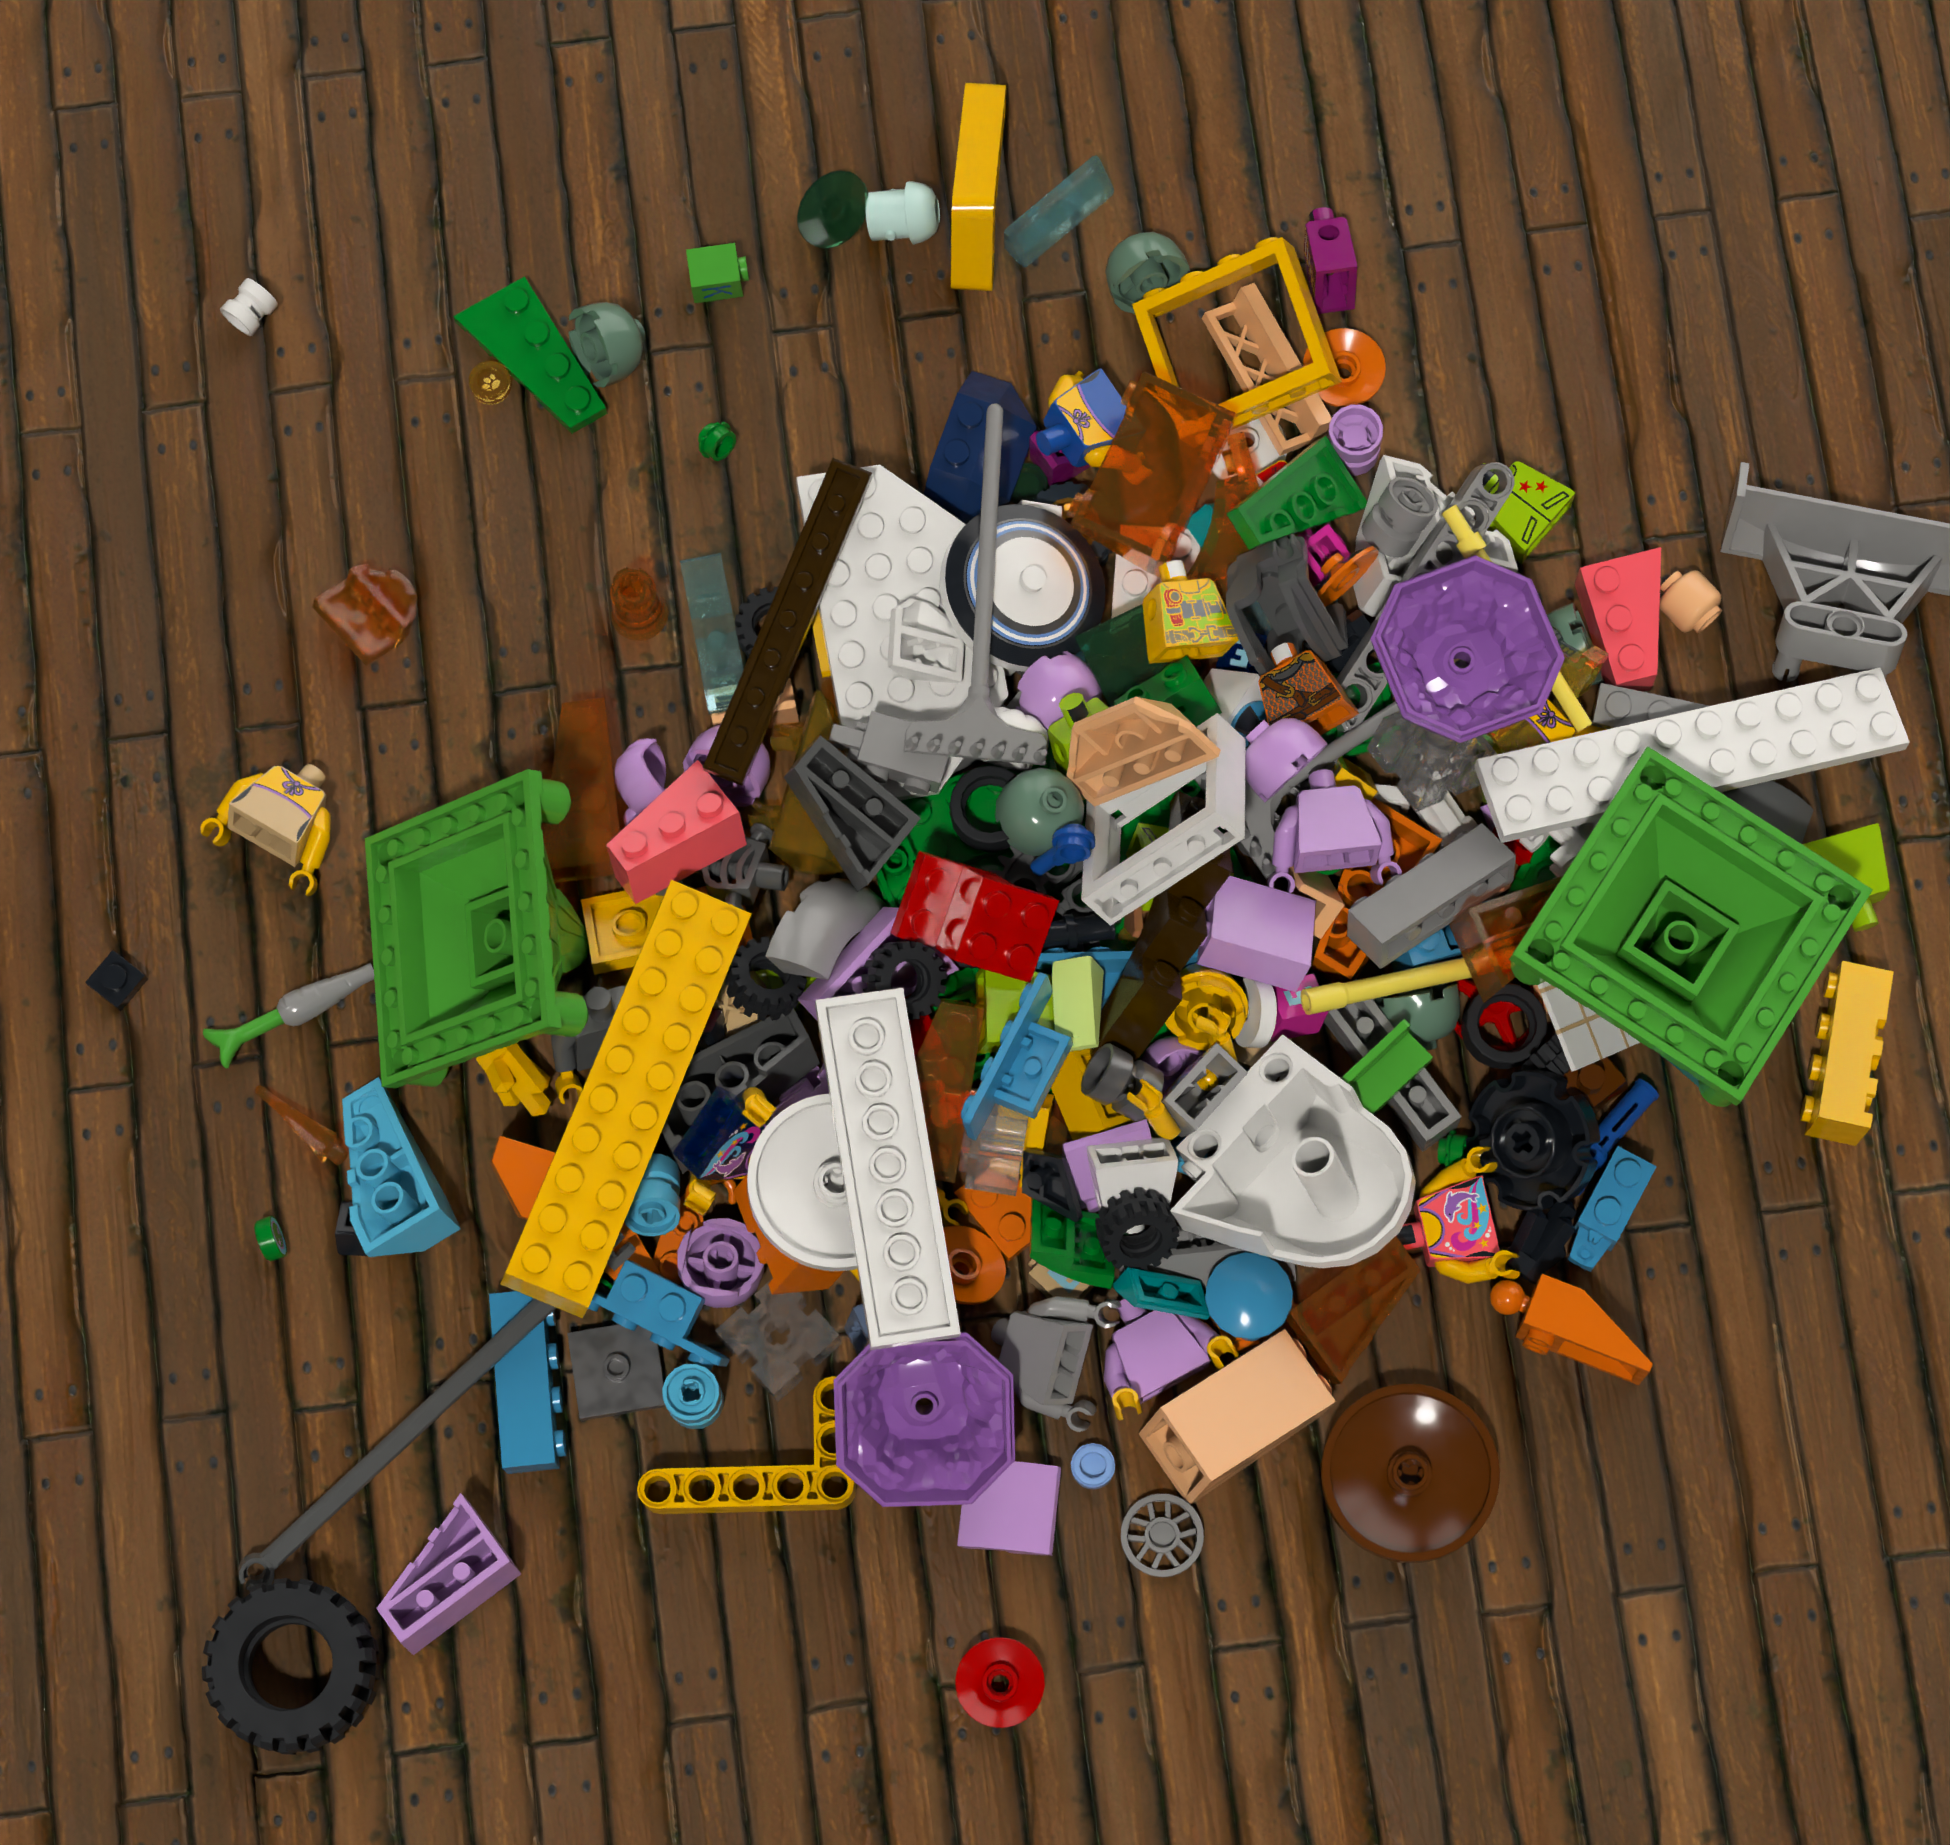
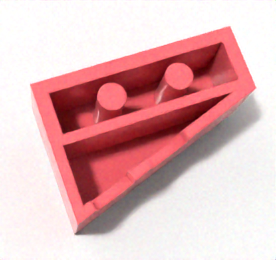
[1575,547,1661,692]

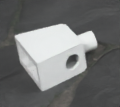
[1087,1138,1178,1236]

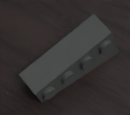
[661,1008,820,1174]

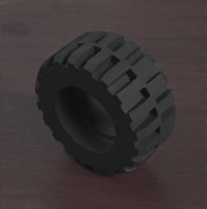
[202,1578,381,1755]

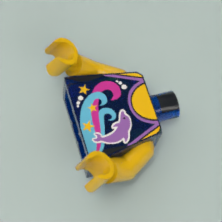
[673,1086,777,1216]

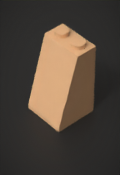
[1138,1329,1336,1505]

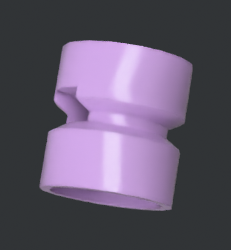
[1327,404,1383,476]

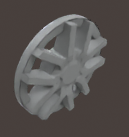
[1121,1494,1204,1578]

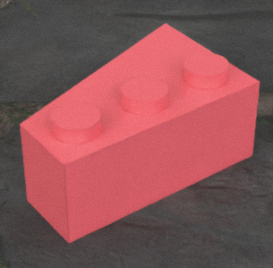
[606,760,747,904]

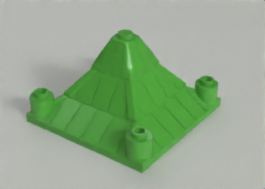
[1509,746,1873,1107]
[365,769,589,1089]

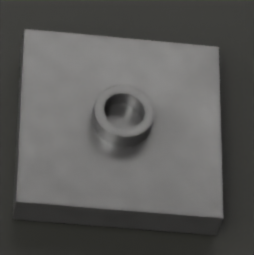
[567,1324,666,1421]

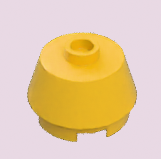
[1165,963,1248,1050]

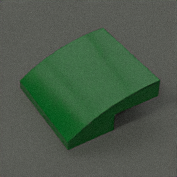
[1029,1198,1115,1289]

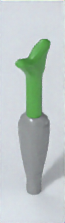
[203,962,374,1069]

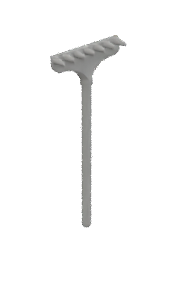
[904,403,1047,766]
[1194,659,1468,879]

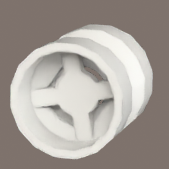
[220,278,278,336]

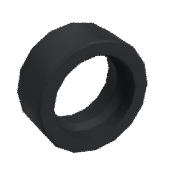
[949,765,1017,852]
[1461,983,1547,1069]

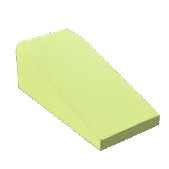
[1052,956,1104,1052]

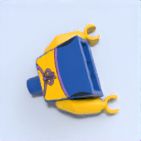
[1036,368,1151,485]

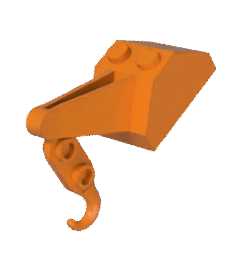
[489,1136,737,1284]

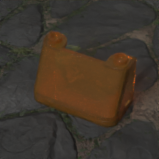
[1067,371,1236,578]

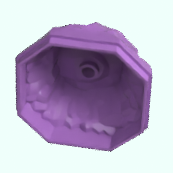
[1371,555,1565,743]
[834,1332,1015,1507]

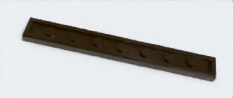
[703,458,873,786]

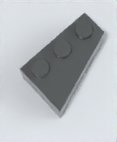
[784,735,921,892]

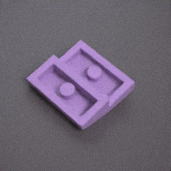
[957,1461,1061,1556]

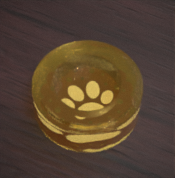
[469,361,512,405]

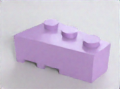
[797,907,959,1020]

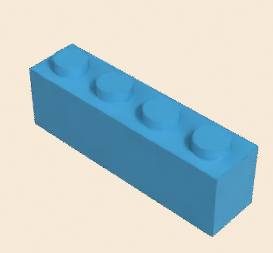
[489,1291,566,1474]

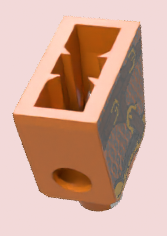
[1258,643,1359,735]

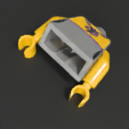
[1127,1005,1248,1140]

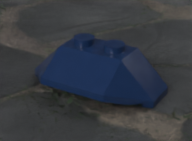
[923,371,1037,524]

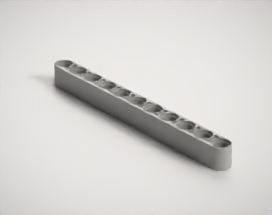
[1237,462,1514,857]

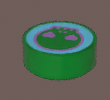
[254,1215,287,1261]

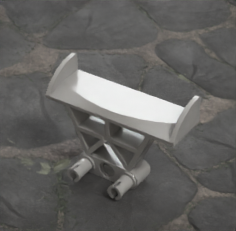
[1720,462,1950,682]

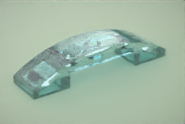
[680,553,744,714]

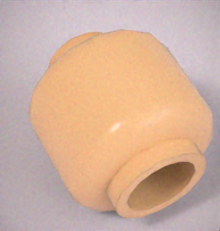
[1659,570,1722,634]

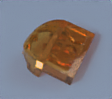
[312,564,417,666]

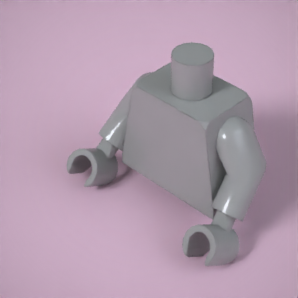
[991,1296,1122,1432]

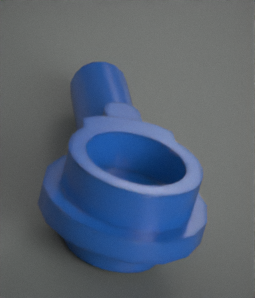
[1030,824,1095,876]

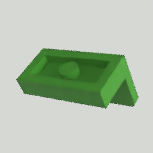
[1341,1019,1433,1115]

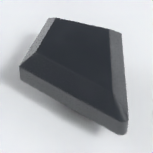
[1022,1148,1083,1222]

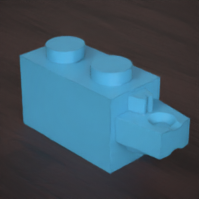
[1567,1146,1657,1272]

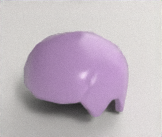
[1141,1035,1202,1094]

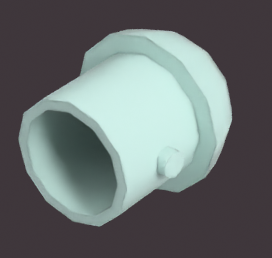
[866,181,940,245]

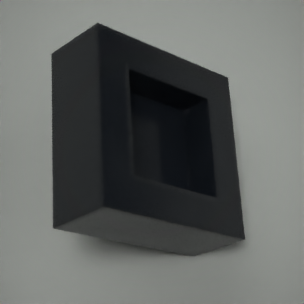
[85,950,148,1012]

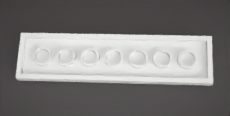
[815,988,961,1350]

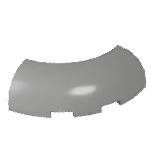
[765,877,887,980]

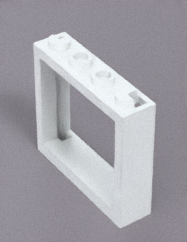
[1081,713,1246,926]

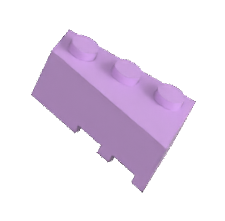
[376,1493,521,1655]

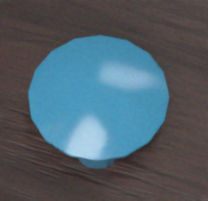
[1205,1252,1293,1341]

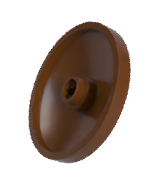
[1321,1384,1500,1563]

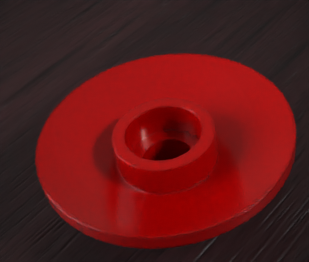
[955,1637,1045,1728]

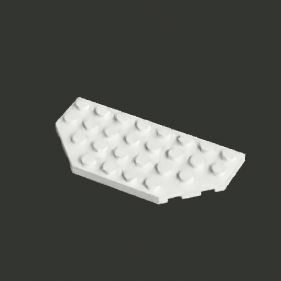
[796,465,1008,800]

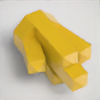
[476,1043,551,1116]

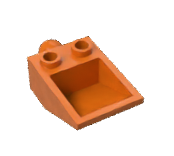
[1490,1274,1653,1386]

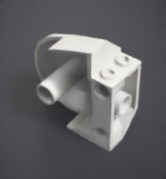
[1170,1034,1416,1268]

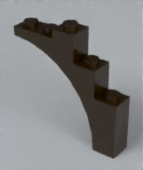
[1090,791,1232,1062]

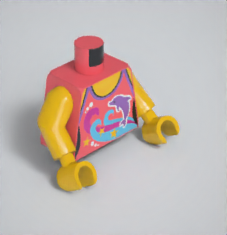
[1394,1146,1520,1284]

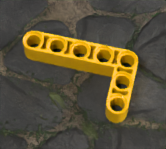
[951,83,1006,291]
[637,1376,856,1514]

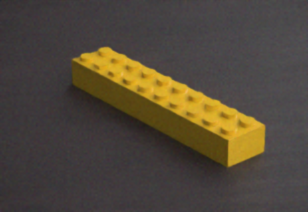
[500,879,752,1318]

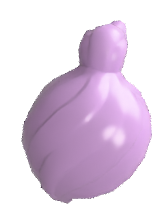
[614,738,666,826]

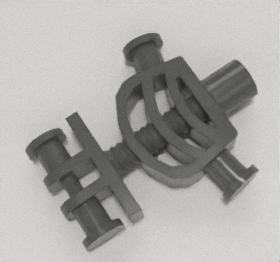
[656,823,789,910]

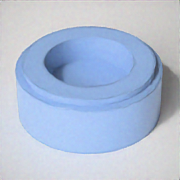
[1071,1443,1115,1489]

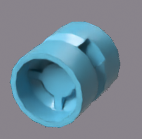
[624,1153,680,1237]
[662,1364,724,1429]

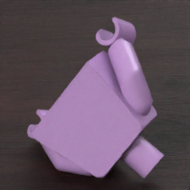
[1267,769,1402,893]

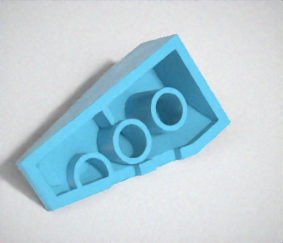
[342,1077,461,1257]

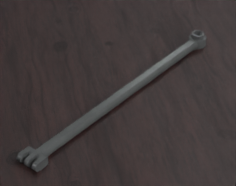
[238,1232,636,1590]

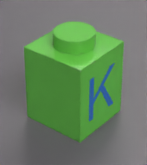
[686,243,749,303]

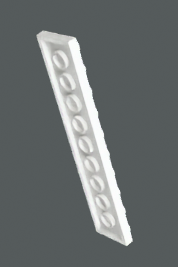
[1474,668,1910,843]

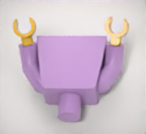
[1104,1299,1239,1421]

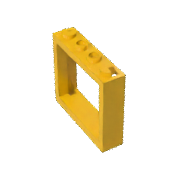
[1132,237,1342,448]

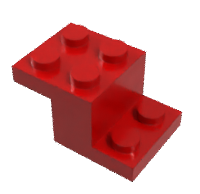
[890,851,1059,983]

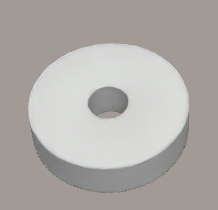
[1235,978,1277,1048]

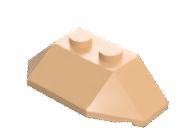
[1066,697,1221,807]

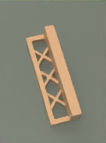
[1202,283,1332,456]

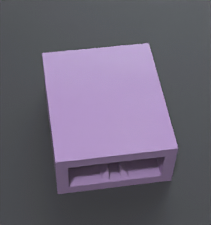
[1197,876,1316,992]

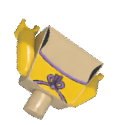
[200,764,331,896]

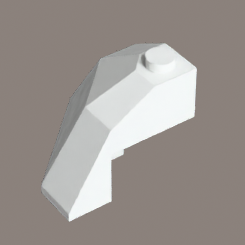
[1353,455,1518,617]

